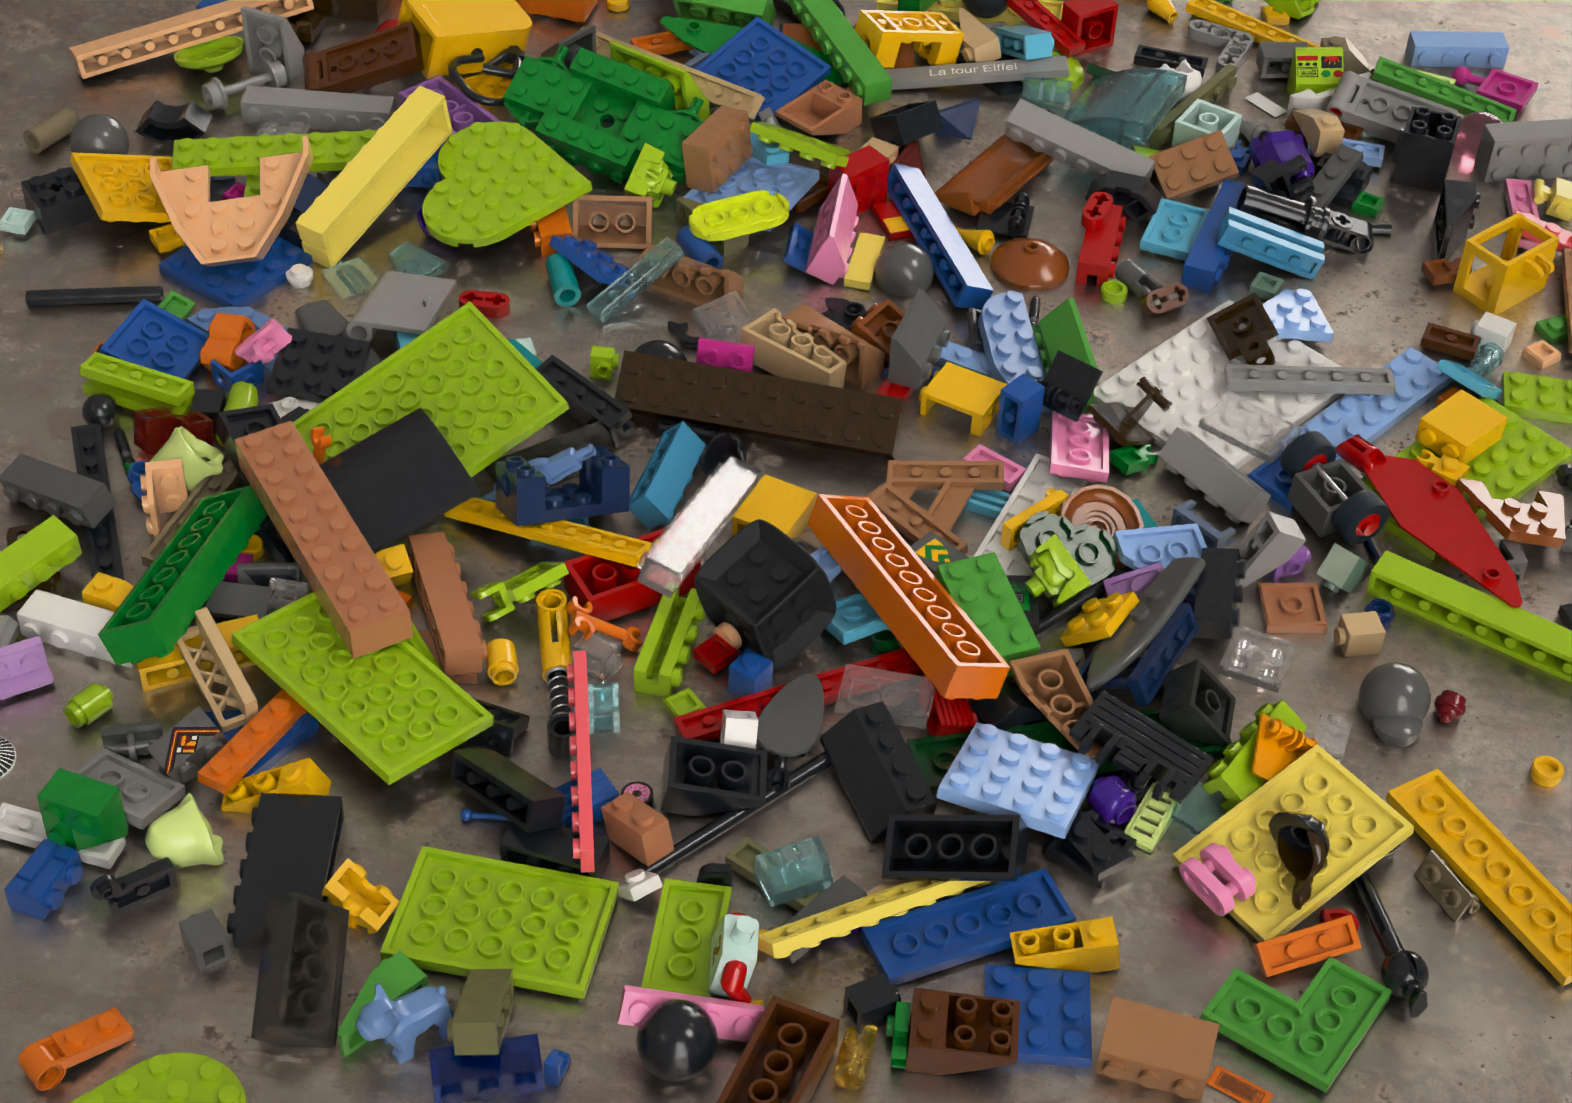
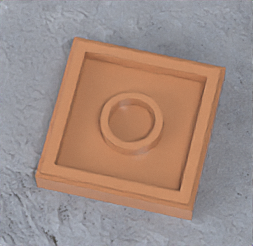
[1256,583,1328,634]

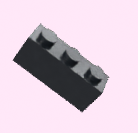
[1194,548,1246,639]
[500,822,610,879]

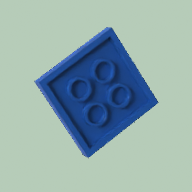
[99,298,209,380]
[984,964,1092,1067]

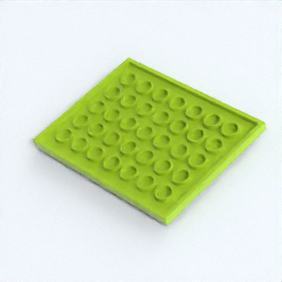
[292,301,569,478]

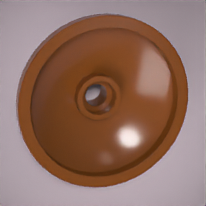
[990,237,1069,291]

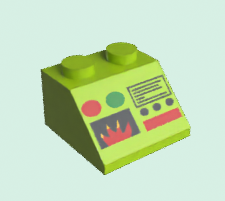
[1286,47,1344,97]

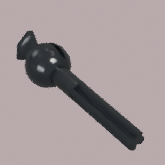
[1351,872,1429,1018]

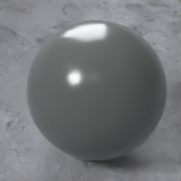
[69,114,129,155]
[874,242,934,297]
[1359,662,1431,722]

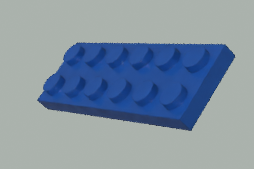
[860,868,1077,985]

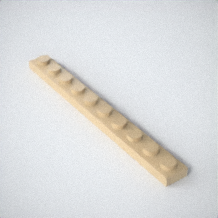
[581,26,765,120]

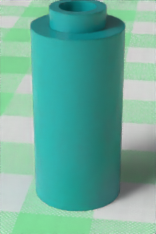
[545,253,581,307]

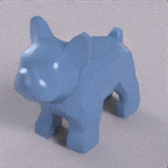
[355,983,454,1064]

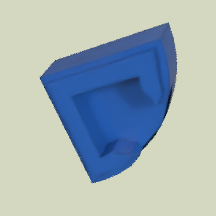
[543,1049,571,1088]

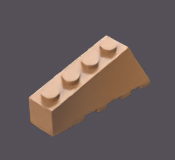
[634,244,744,316]
[782,303,885,389]

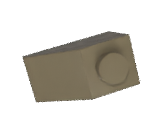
[1320,36,1370,75]

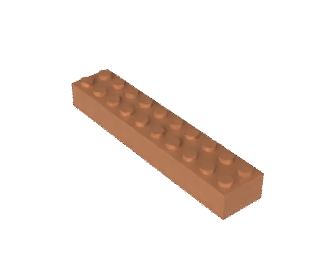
[234,421,413,659]

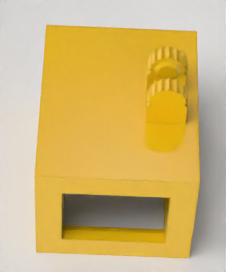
[1453,212,1560,315]

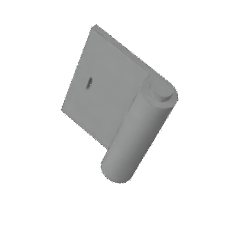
[346,271,456,342]

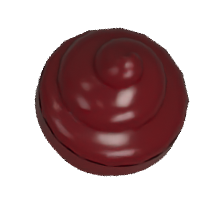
[1434,690,1467,724]

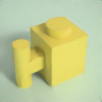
[1534,177,1572,222]

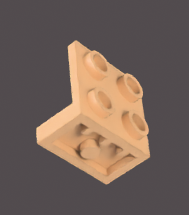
[140,458,188,539]

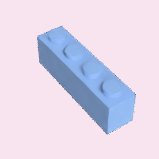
[1405,31,1509,68]

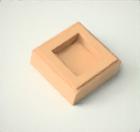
[1521,339,1562,370]

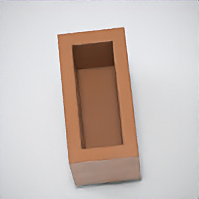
[601,791,674,867]

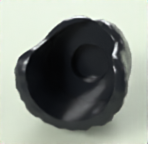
[699,432,747,482]

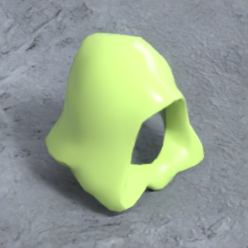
[150,426,224,492]
[145,793,224,869]

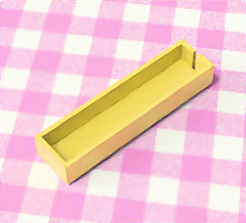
[296,85,453,270]

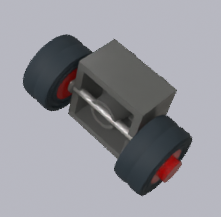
[1280,431,1390,544]

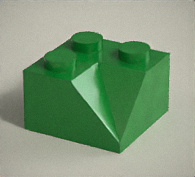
[37,768,129,851]

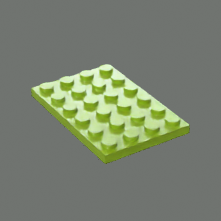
[380,846,619,999]

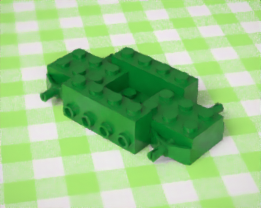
[503,44,704,185]

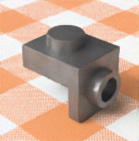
[1498,538,1528,583]

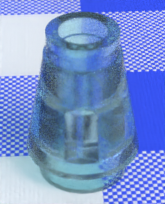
[1468,343,1504,378]

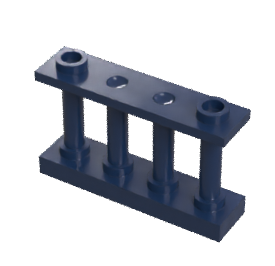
[1079,603,1199,706]

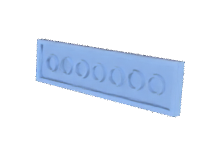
[1276,347,1453,462]

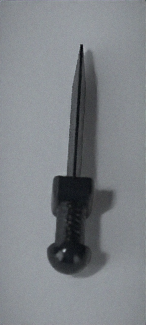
[254,519,294,563]

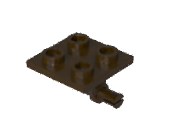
[1087,376,1173,446]

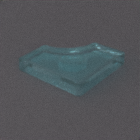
[389,241,447,277]

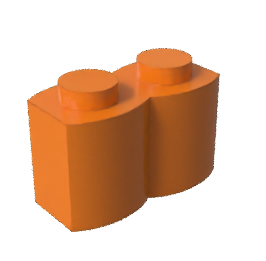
[200,313,255,373]

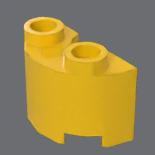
[322,858,400,934]

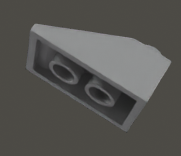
[241,6,305,83]

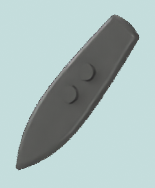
[295,300,382,375]
[1086,557,1206,692]

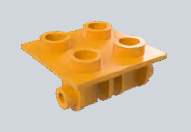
[1251,713,1320,782]

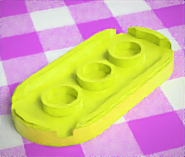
[689,190,789,241]

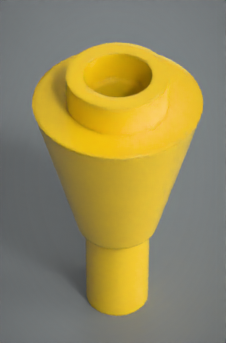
[955,227,995,255]

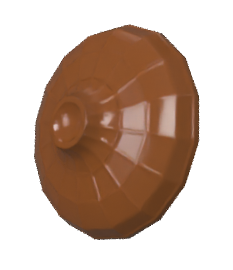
[1060,484,1144,567]

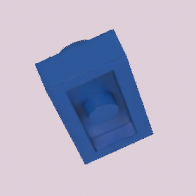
[783,223,814,273]

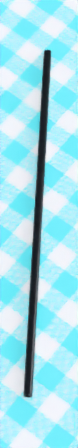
[640,565,1133,874]

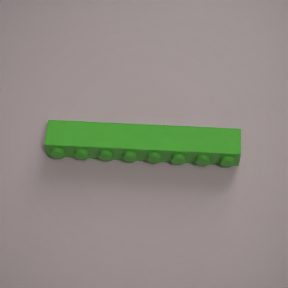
[784,0,892,106]

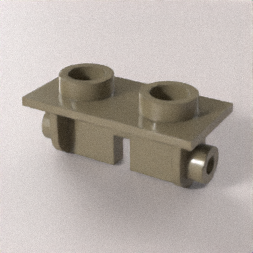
[1414,850,1480,922]

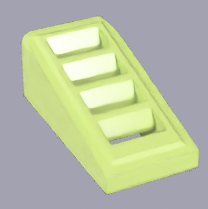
[1124,782,1181,853]

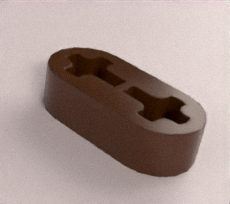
[1140,282,1189,317]

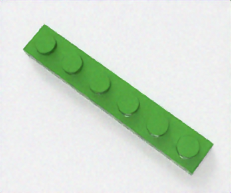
[1371,56,1517,124]

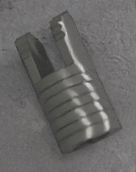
[1115,259,1163,299]

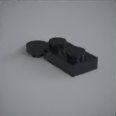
[90,857,178,916]

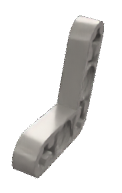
[1187,19,1254,73]

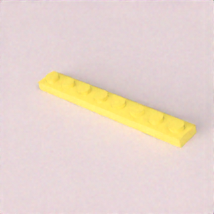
[758,880,991,959]

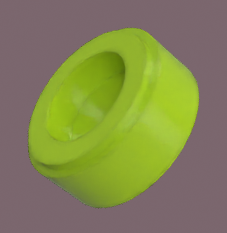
[1100,280,1128,304]

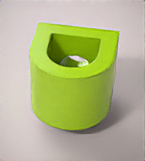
[590,345,620,381]

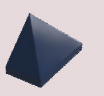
[935,98,980,140]

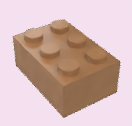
[682,105,753,194]

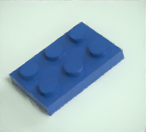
[549,235,637,289]

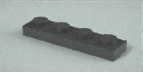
[1297,144,1363,207]

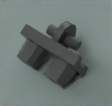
[100,718,163,761]

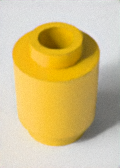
[485,638,519,686]

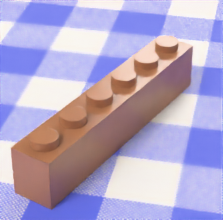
[408,532,487,676]

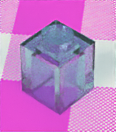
[588,683,620,734]

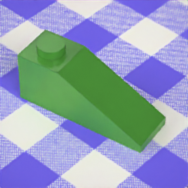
[337,951,428,1058]

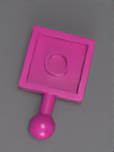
[1452,66,1539,114]

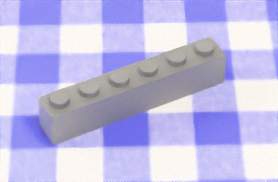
[240,85,396,132]
[1005,98,1155,179]

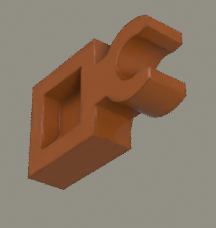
[1421,257,1473,286]

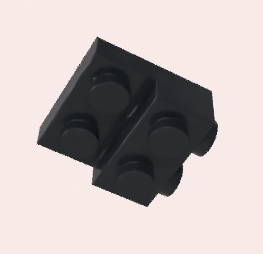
[1311,152,1372,209]

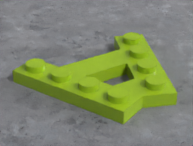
[750,121,853,170]

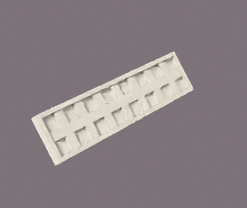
[974,453,1087,576]

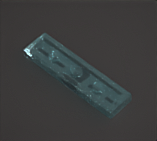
[586,237,685,324]

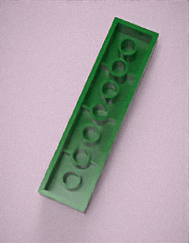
[98,485,267,665]

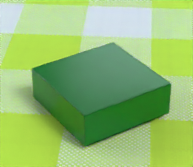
[1351,191,1385,219]

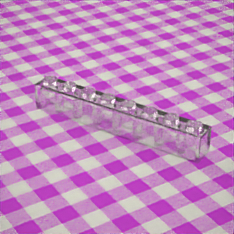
[637,456,762,598]

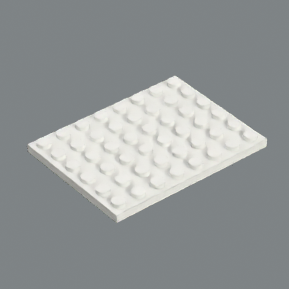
[1093,300,1343,469]

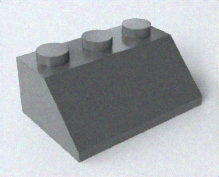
[888,289,950,390]

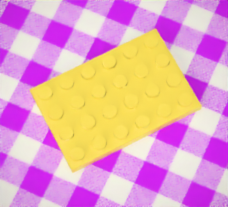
[1172,744,1414,942]

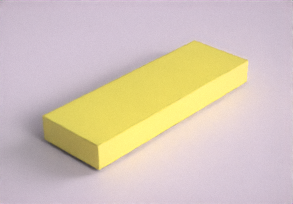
[844,232,886,291]

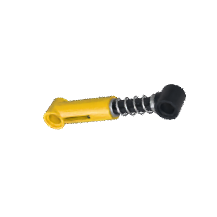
[536,589,576,759]

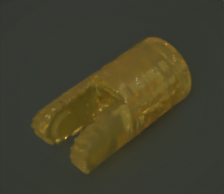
[833,1025,878,1089]

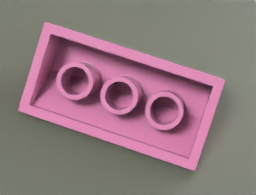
[805,173,859,285]

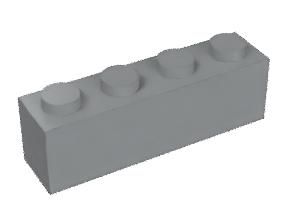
[1158,427,1272,524]

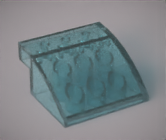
[1062,68,1188,148]

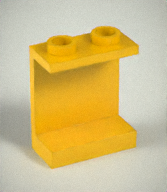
[918,362,1007,437]

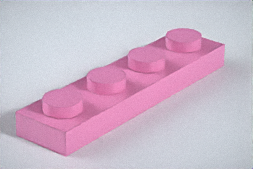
[1504,179,1539,250]
[617,985,765,1042]

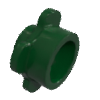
[870,630,901,655]

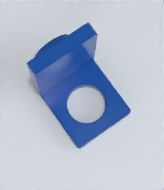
[211,360,264,394]

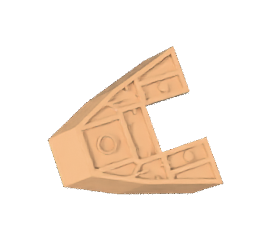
[150,136,314,267]

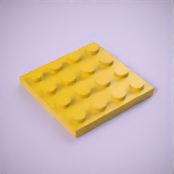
[70,152,173,224]

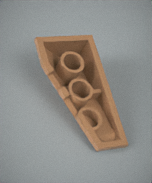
[1008,648,1114,759]

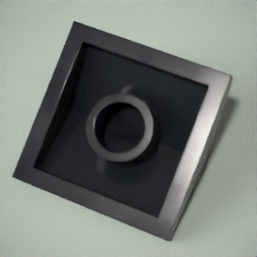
[969,681,1046,730]

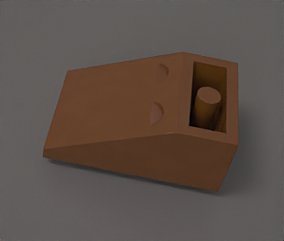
[905,987,1020,1076]

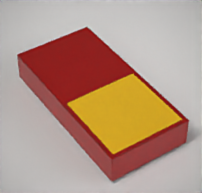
[872,200,914,241]

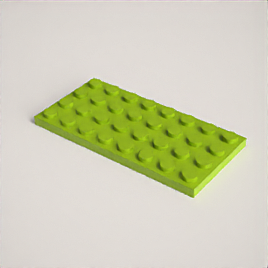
[1361,396,1572,560]
[232,592,494,785]

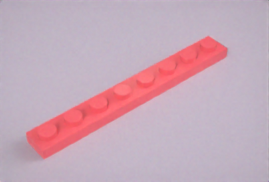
[567,650,595,873]

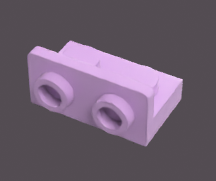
[0,636,54,700]

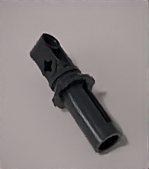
[1236,184,1374,255]

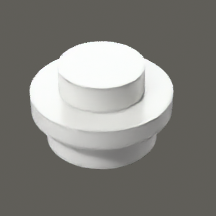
[286,264,313,288]

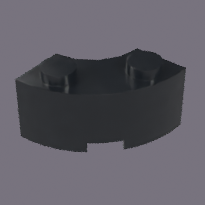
[135,100,212,144]

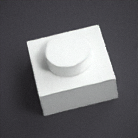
[618,869,663,902]

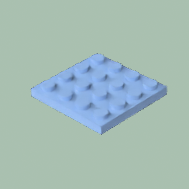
[683,155,820,232]
[936,722,1099,839]

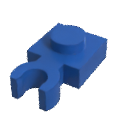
[1229,140,1251,176]

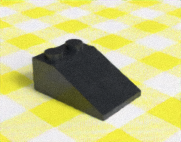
[1434,179,1481,260]
[660,735,767,816]

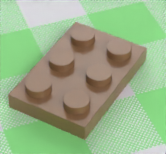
[1149,130,1239,201]

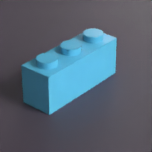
[996,24,1054,60]

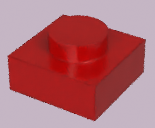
[693,634,738,675]

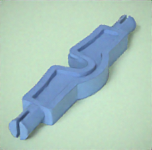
[480,444,596,502]

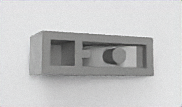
[1237,511,1306,588]

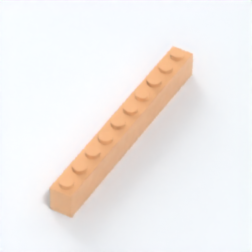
[69,0,314,79]

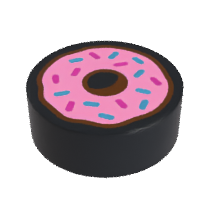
[620,781,654,807]

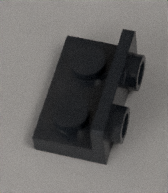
[463,698,530,757]

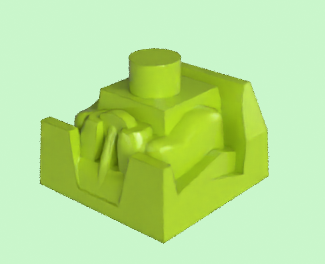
[624,143,677,208]
[1025,534,1092,608]

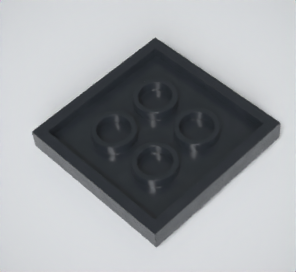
[267,327,371,403]

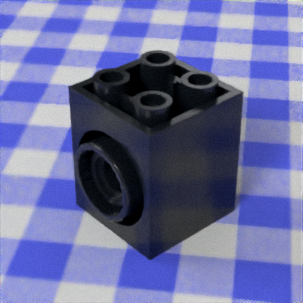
[1392,106,1462,193]

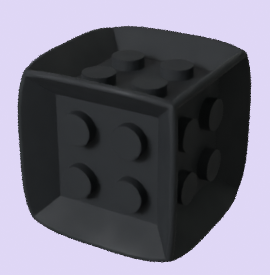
[694,519,837,672]

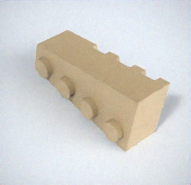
[740,308,847,388]

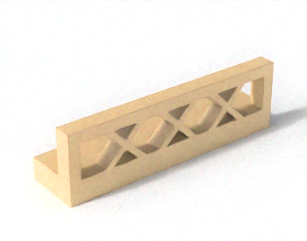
[176,607,258,733]

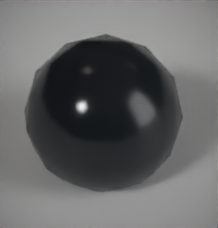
[82,393,116,429]

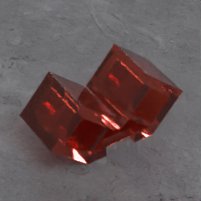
[133,407,213,455]

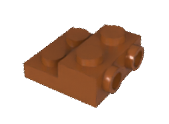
[850,298,905,364]

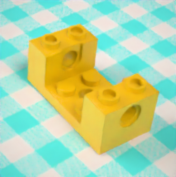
[855,10,964,68]

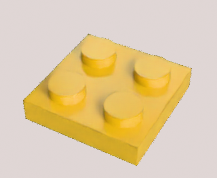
[1060,591,1139,647]

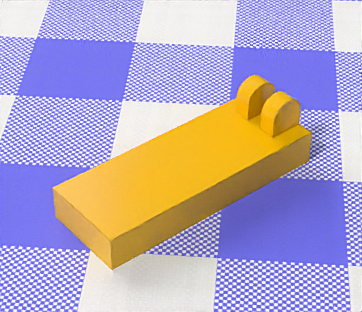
[1000,488,1069,551]

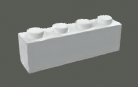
[16,589,136,669]

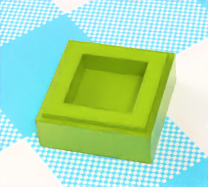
[663,687,706,719]

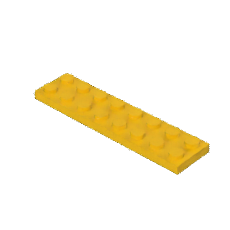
[1385,768,1572,986]

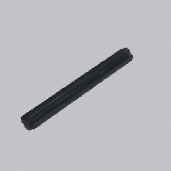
[25,286,164,306]

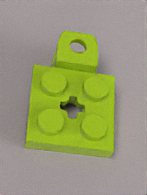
[470,562,569,622]

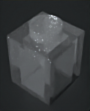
[572,631,623,684]

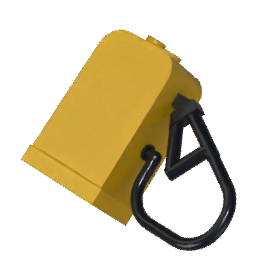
[397,0,532,107]

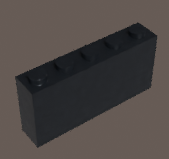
[227,793,344,952]

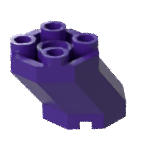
[1249,130,1314,185]

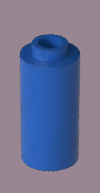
[676,225,724,269]

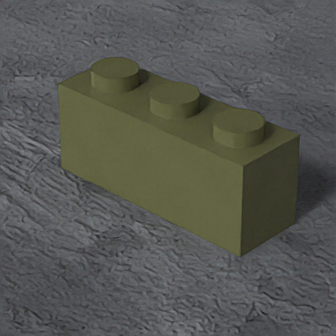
[447,969,515,1055]

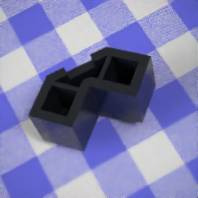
[1085,170,1162,224]

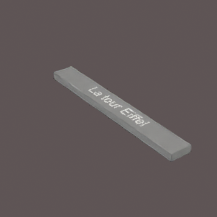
[885,56,1069,90]

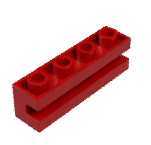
[1075,204,1126,287]

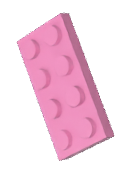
[1049,410,1109,483]

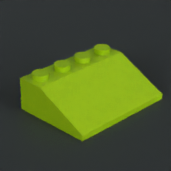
[609,41,710,122]

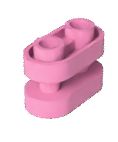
[1179,843,1256,917]

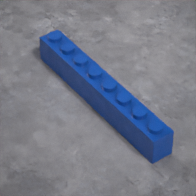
[887,163,994,310]

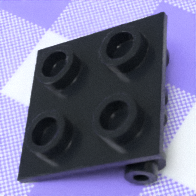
[976,192,1035,238]
[1034,350,1103,422]

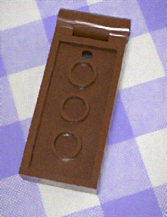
[302,21,424,93]

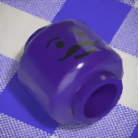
[1088,776,1137,825]

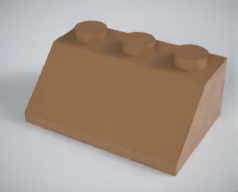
[572,195,653,250]
[1095,996,1220,1101]

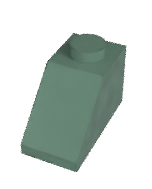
[1316,543,1374,593]

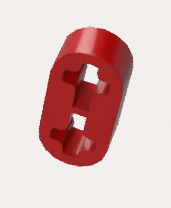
[1081,192,1113,230]
[459,290,510,318]

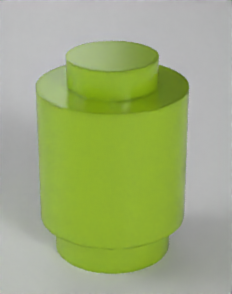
[63,682,114,728]

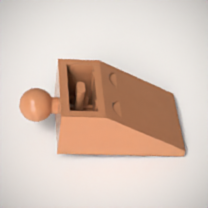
[775,80,862,135]

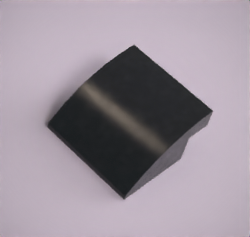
[319,407,480,554]

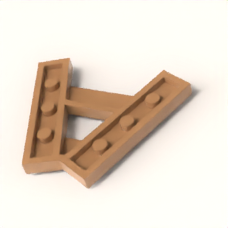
[865,460,1004,554]

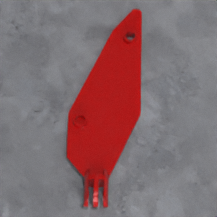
[1336,434,1523,608]

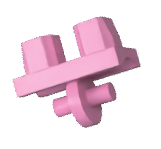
[235,318,292,364]

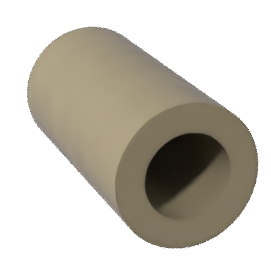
[23,107,79,153]

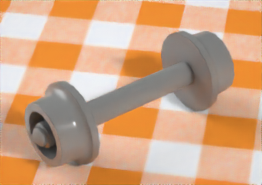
[202,60,288,110]

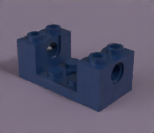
[496,446,630,526]

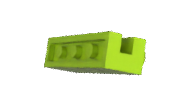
[79,352,195,425]
[633,583,706,698]
[1201,699,1308,814]

